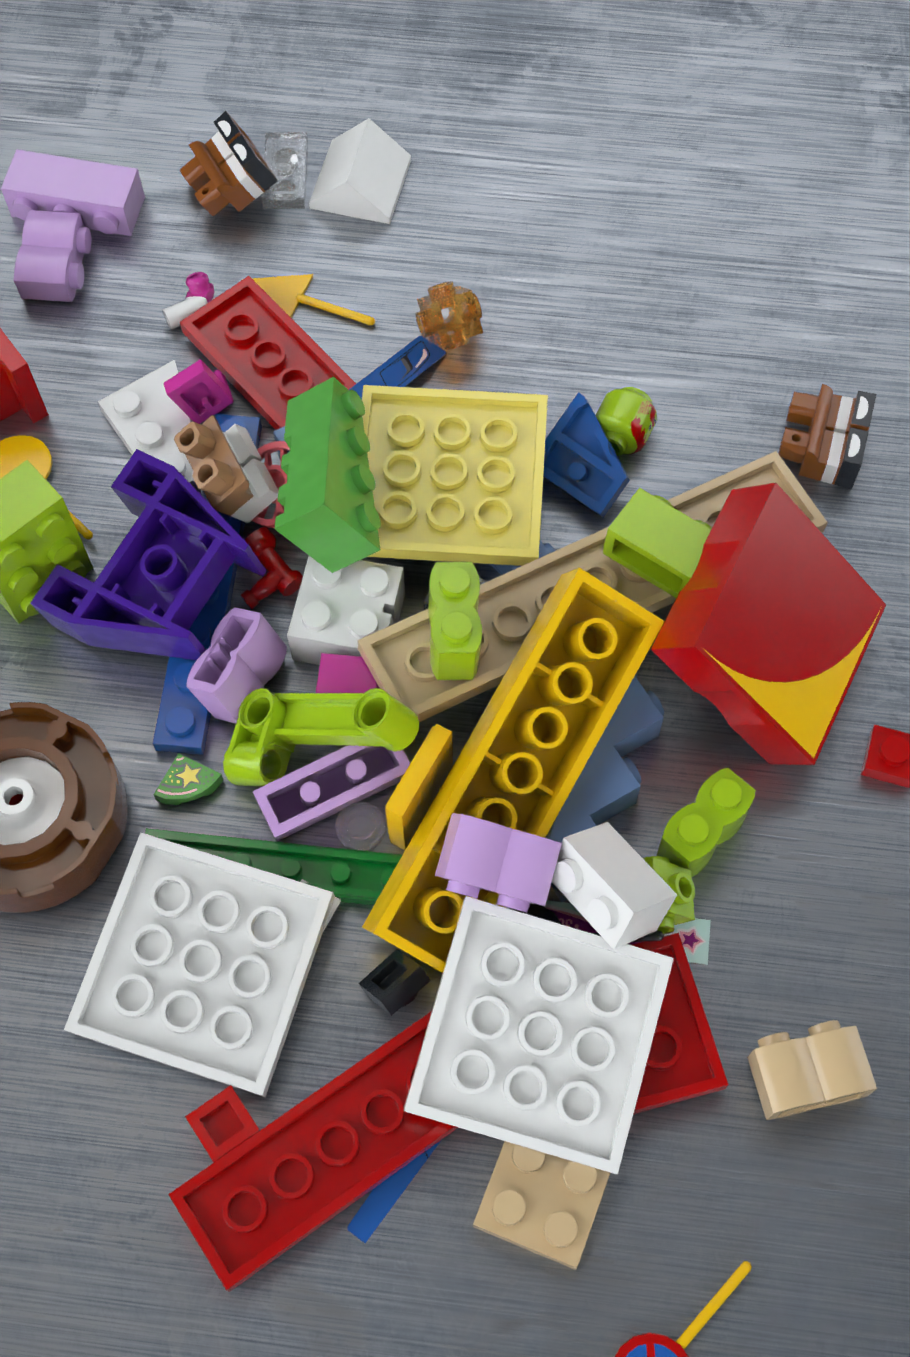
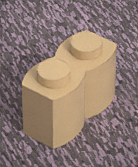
[747,1020,877,1120]

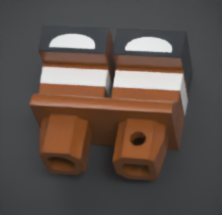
[180,111,278,217]
[778,384,877,489]

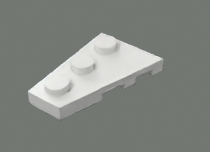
[98,360,198,490]

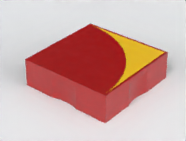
[651,482,886,765]

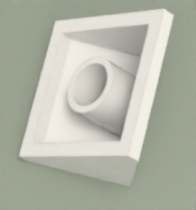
[309,118,411,224]

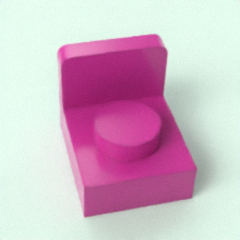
[163,359,234,424]

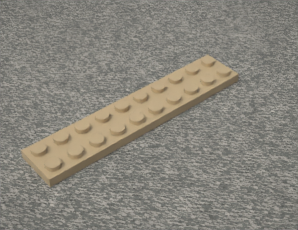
[357,451,828,722]

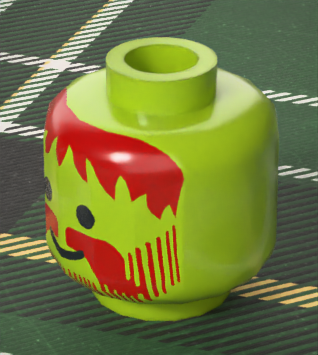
[596,387,657,456]

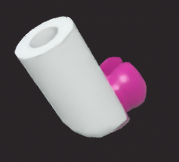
[162,272,215,330]

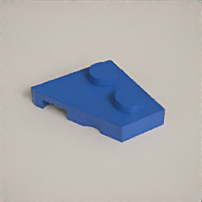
[543,392,630,518]

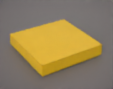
[385,724,453,850]

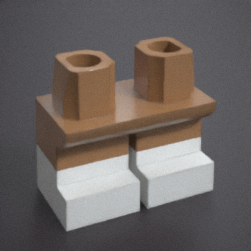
[174,415,278,523]

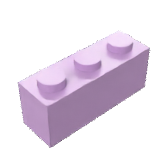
[1,149,145,236]
[253,746,410,842]

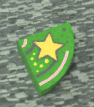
[153,753,223,805]

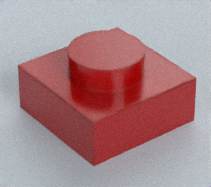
[861,724,910,788]
[185,1085,260,1162]

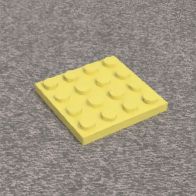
[362,385,548,566]

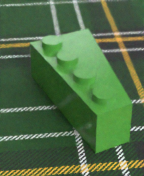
[275,377,381,573]

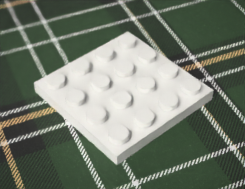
[64,832,335,1098]
[404,896,674,1175]

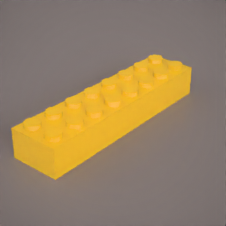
[362,567,665,974]

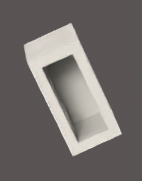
[552,822,677,950]

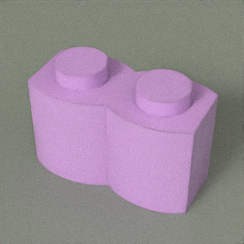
[14,210,92,302]
[186,607,287,724]
[435,813,562,913]

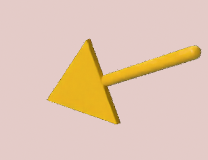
[242,274,375,326]

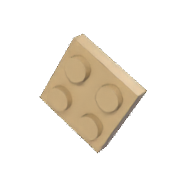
[473,1141,610,1270]

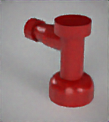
[240,527,303,609]

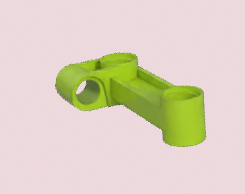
[223,688,419,787]

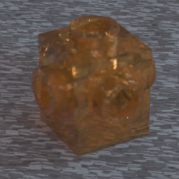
[415,281,483,349]

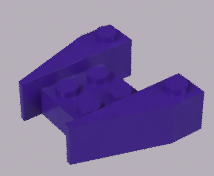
[30,449,266,660]

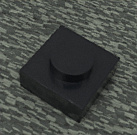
[358,949,431,1016]

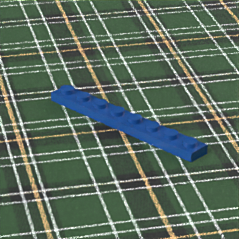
[153,414,262,755]

